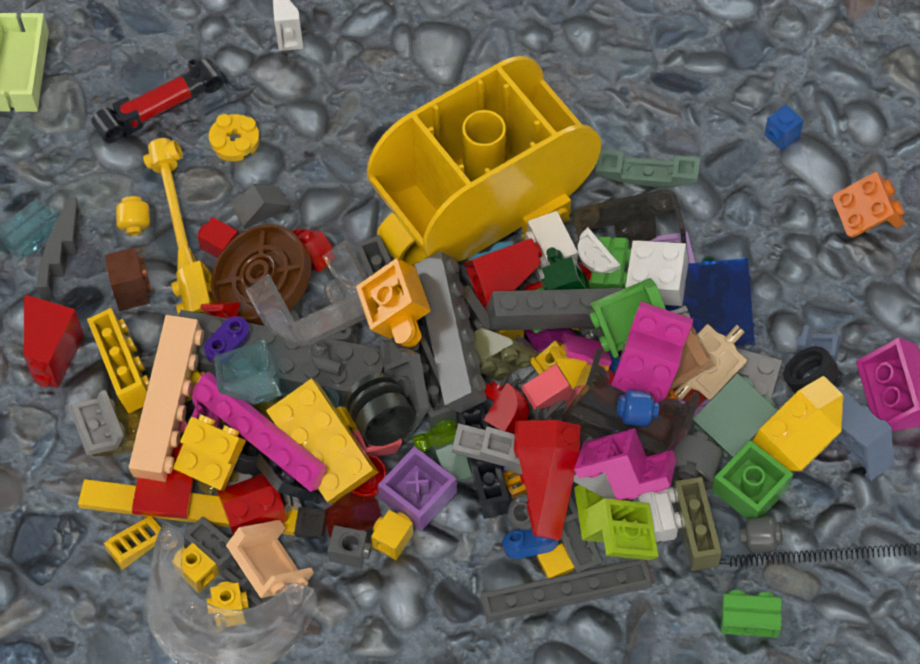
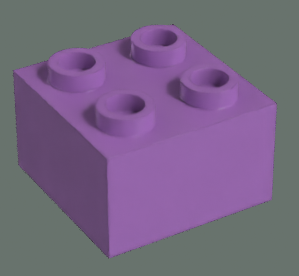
[378,446,457,531]

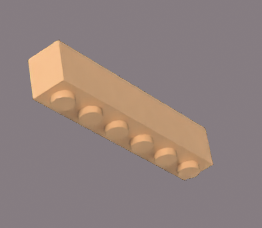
[129,315,204,482]

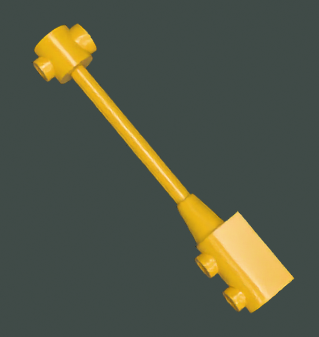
[143,138,215,315]

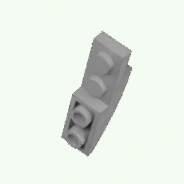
[451,423,522,474]

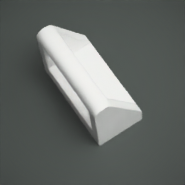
[273,0,303,51]

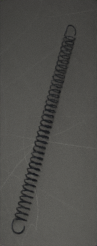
[719,543,920,567]

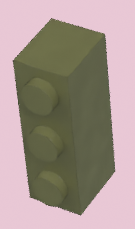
[673,477,722,571]

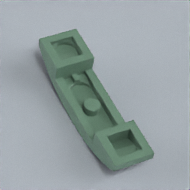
[595,150,701,187]

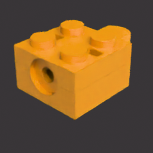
[356,258,431,348]

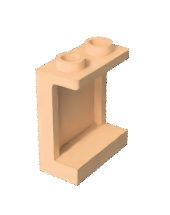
[226,520,314,598]

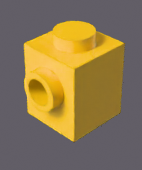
[371,510,414,560]
[172,543,219,593]

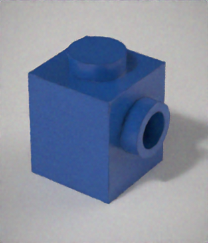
[764,104,804,151]

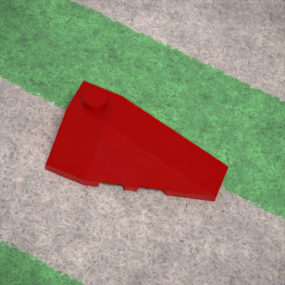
[514,420,581,541]

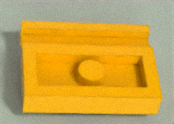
[522,193,571,240]

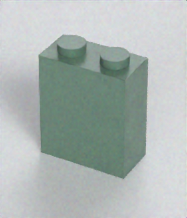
[689,373,778,462]

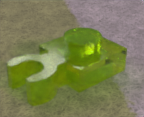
[412,420,458,452]

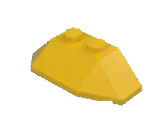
[752,376,844,472]

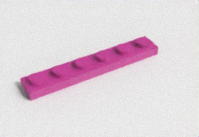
[194,372,327,492]

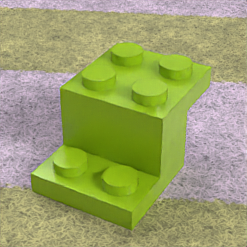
[574,485,659,560]

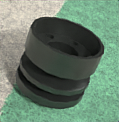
[344,373,416,446]

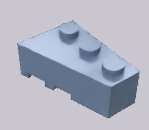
[832,385,895,482]

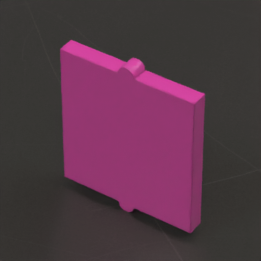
[562,333,612,367]

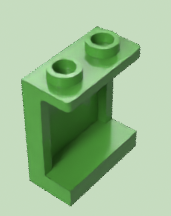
[589,278,666,359]

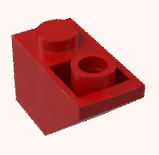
[292,228,338,272]

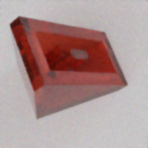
[323,493,381,538]

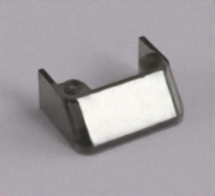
[572,188,688,253]
[561,348,700,456]

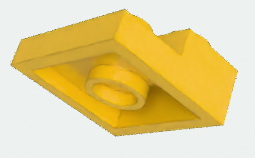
[173,414,246,491]

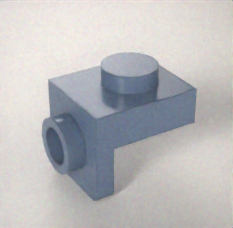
[797,325,840,362]

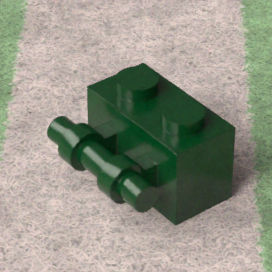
[541,247,591,290]

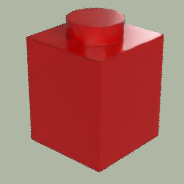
[197,217,239,259]

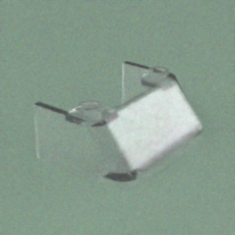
[246,240,367,348]

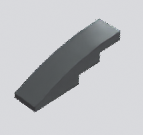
[36,197,81,300]
[559,495,602,573]
[182,517,284,614]

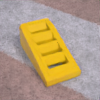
[103,516,167,570]

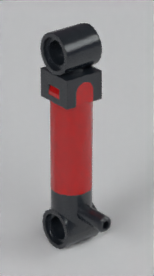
[91,59,224,143]

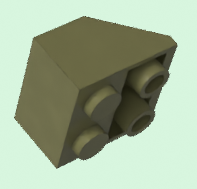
[473,328,540,381]

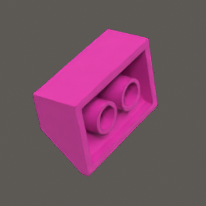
[856,337,920,431]

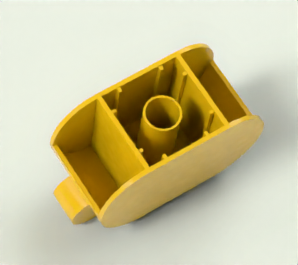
[367,56,601,267]

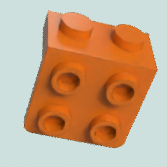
[833,171,906,238]

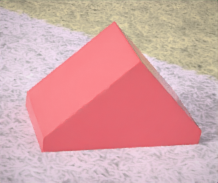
[521,364,579,410]

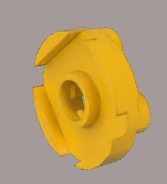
[209,114,260,162]

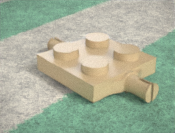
[673,324,749,401]

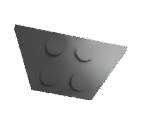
[379,340,429,443]

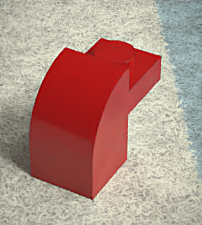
[484,381,529,434]

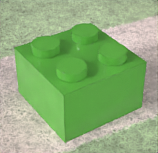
[712,440,793,519]

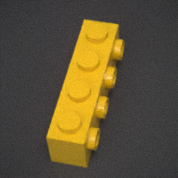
[87,308,150,413]

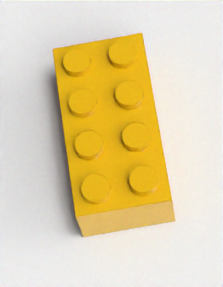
[266,378,379,504]

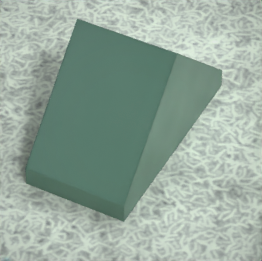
[426,430,472,484]

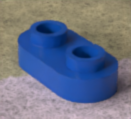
[502,529,559,559]

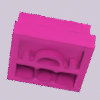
[609,301,693,408]
[574,428,677,500]

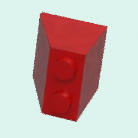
[463,238,542,311]
[24,295,84,388]

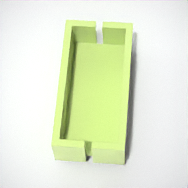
[0,13,49,112]

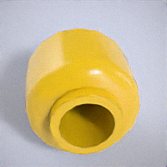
[116,196,150,236]

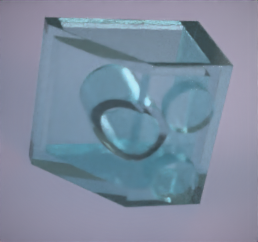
[214,339,282,404]

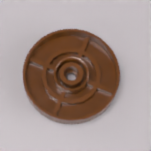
[211,224,311,325]

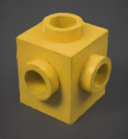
[206,581,249,629]

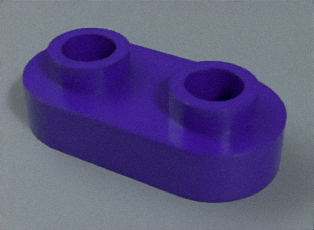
[204,317,250,364]

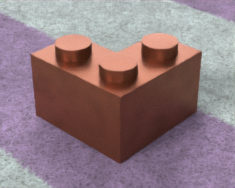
[105,247,152,311]

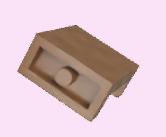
[668,314,714,392]

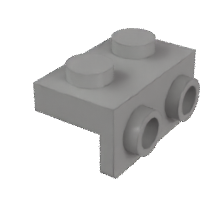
[69,390,125,455]

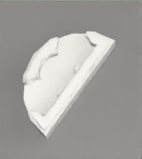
[578,227,621,274]

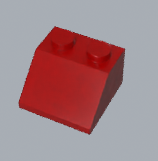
[217,474,287,535]

